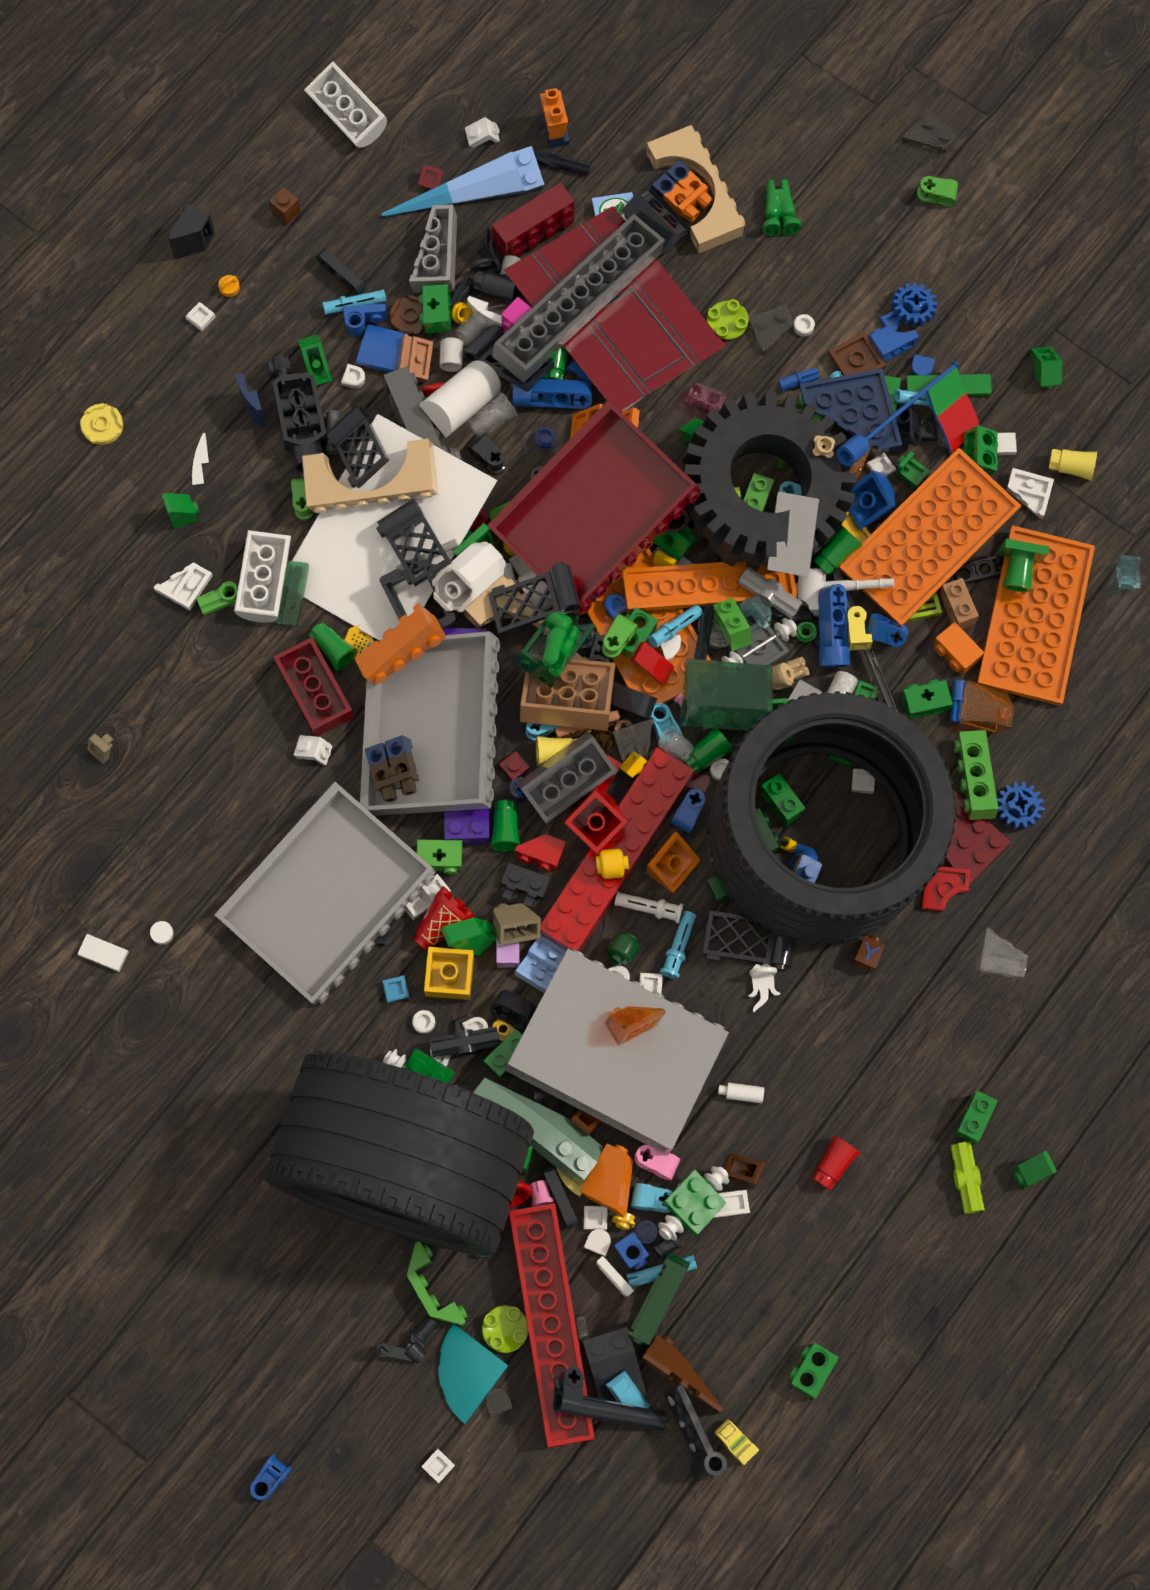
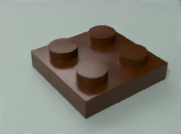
[828,332,886,376]

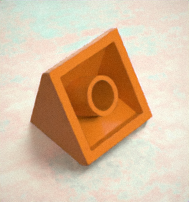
[646,832,700,893]

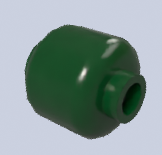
[607,932,640,966]

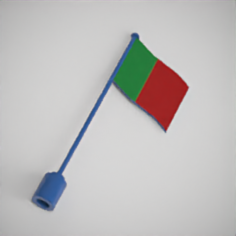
[837,362,979,466]

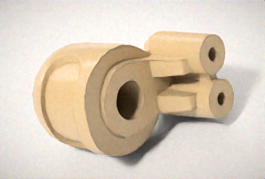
[765,657,809,690]

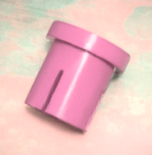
[529,1180,554,1207]

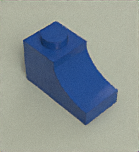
[869,326,919,362]

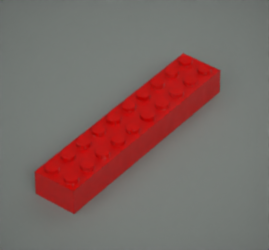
[540,747,695,952]
[509,1203,595,1448]

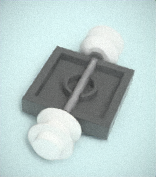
[721,618,797,676]

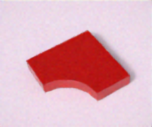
[921,866,970,912]

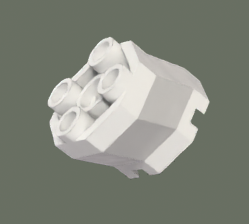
[432,542,506,612]

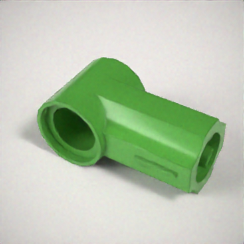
[197,581,238,616]

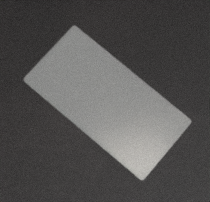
[767,492,819,577]

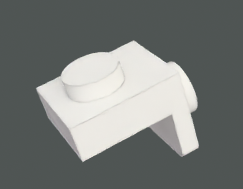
[465,117,500,148]
[294,735,332,765]

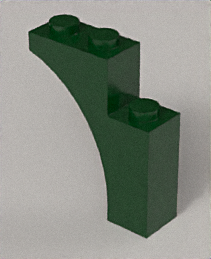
[706,808,780,904]

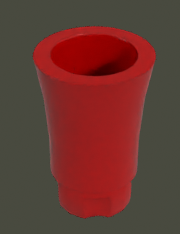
[812,1135,860,1190]

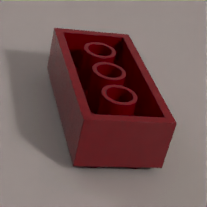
[492,182,575,259]
[273,637,354,737]

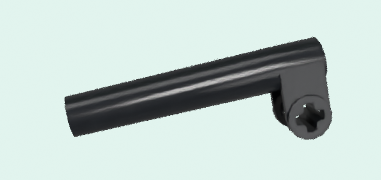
[553,1366,667,1431]

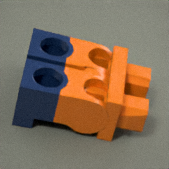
[540,88,570,148]
[652,160,713,222]

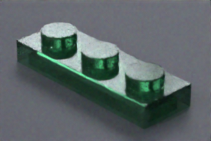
[275,560,310,628]

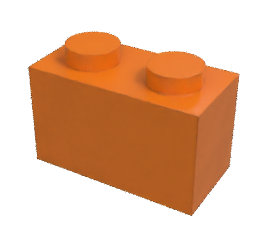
[933,622,984,675]

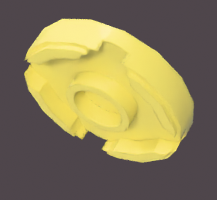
[80,403,124,445]

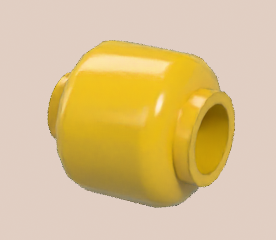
[596,849,629,879]

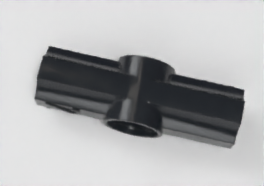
[430,1026,500,1059]

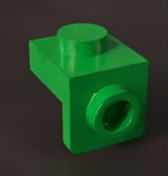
[896,451,930,489]

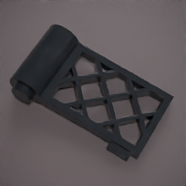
[463,325,554,392]
[326,404,389,488]
[376,498,452,587]
[488,562,581,635]
[703,911,795,972]
[663,1384,727,1481]

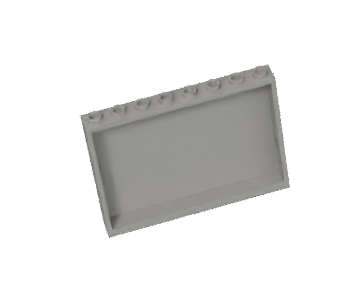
[360,631,500,816]
[215,782,436,1005]
[505,949,729,1155]

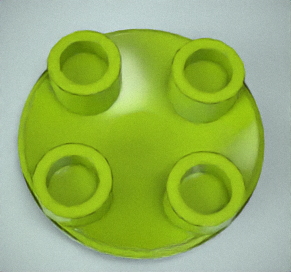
[707,299,749,340]
[482,1306,529,1353]

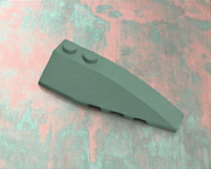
[473,1078,603,1183]

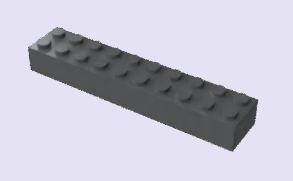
[492,214,665,383]

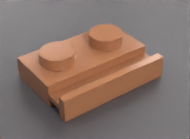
[397,334,433,383]

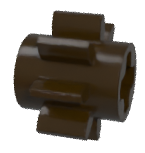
[590,729,615,752]

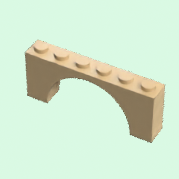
[646,125,745,254]
[302,439,438,513]
[463,575,589,660]

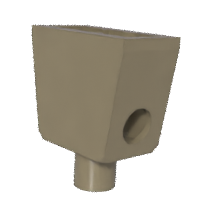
[493,903,541,946]

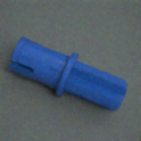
[777,368,820,392]
[950,680,967,724]

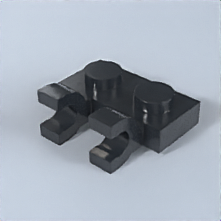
[501,863,550,911]

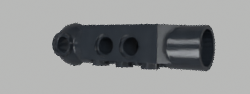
[267,350,326,472]

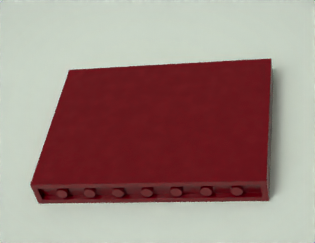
[487,400,702,616]

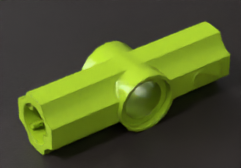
[950,1142,984,1214]

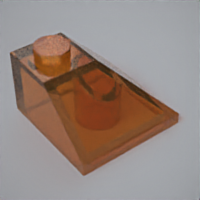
[960,680,1014,733]
[605,1006,666,1046]

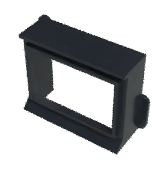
[379,559,459,628]

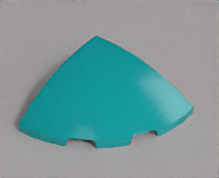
[438,1324,508,1424]

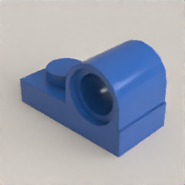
[343,304,387,337]

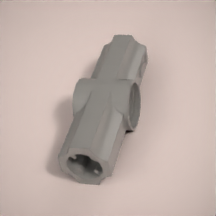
[738,567,803,619]

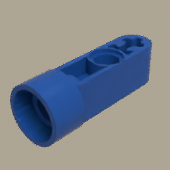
[513,377,592,409]
[818,584,850,668]

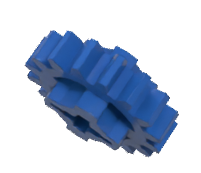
[891,282,938,327]
[997,782,1044,830]

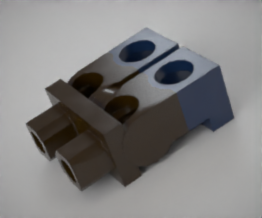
[364,735,420,802]

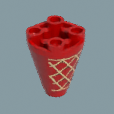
[414,886,475,950]

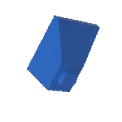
[849,470,895,530]

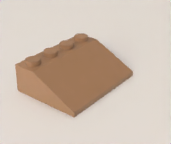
[520,654,615,731]

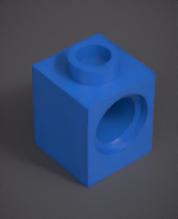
[614,1232,649,1271]

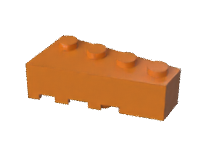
[355,603,446,685]

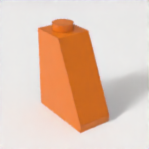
[580,1144,633,1217]

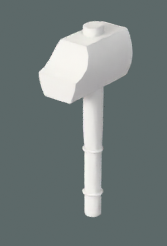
[795,569,895,616]

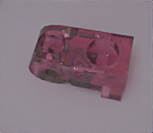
[685,383,728,413]

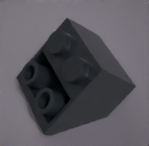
[168,204,215,259]

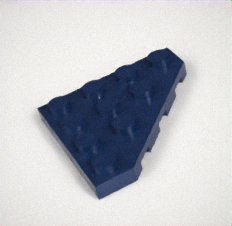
[799,368,902,452]

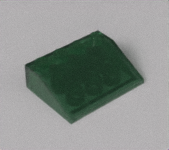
[680,658,773,731]

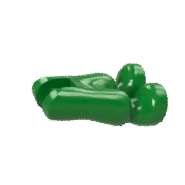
[762,179,802,237]
[542,612,579,677]

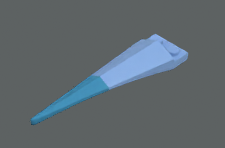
[381,146,545,217]

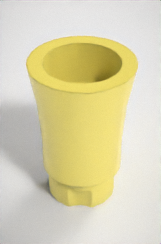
[1049,449,1097,481]
[535,736,577,767]

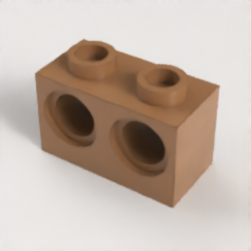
[939,578,979,629]

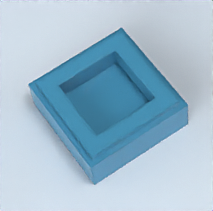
[382,976,409,1003]

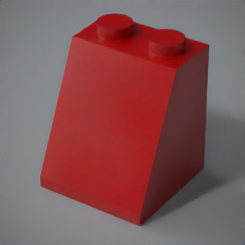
[564,785,628,853]

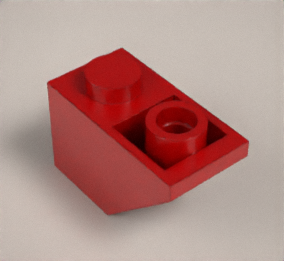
[515,834,566,872]

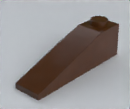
[641,1335,723,1414]

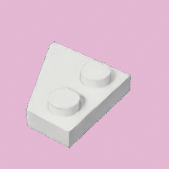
[1006,468,1054,519]
[154,563,213,611]

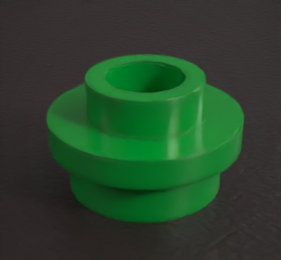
[796,622,817,643]

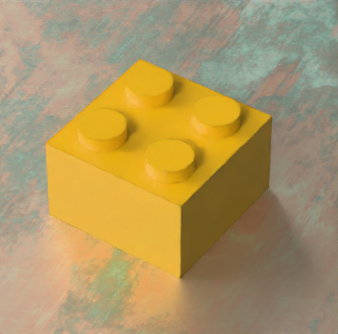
[424,947,474,1000]

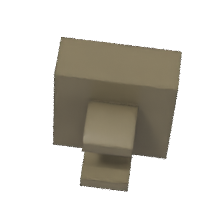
[87,734,114,764]

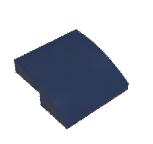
[235,373,266,428]

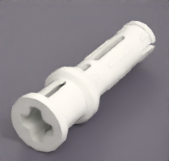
[615,892,684,924]

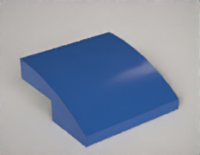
[356,324,409,372]

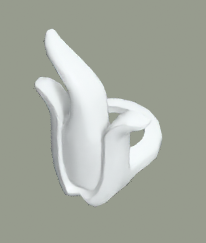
[749,964,780,1012]

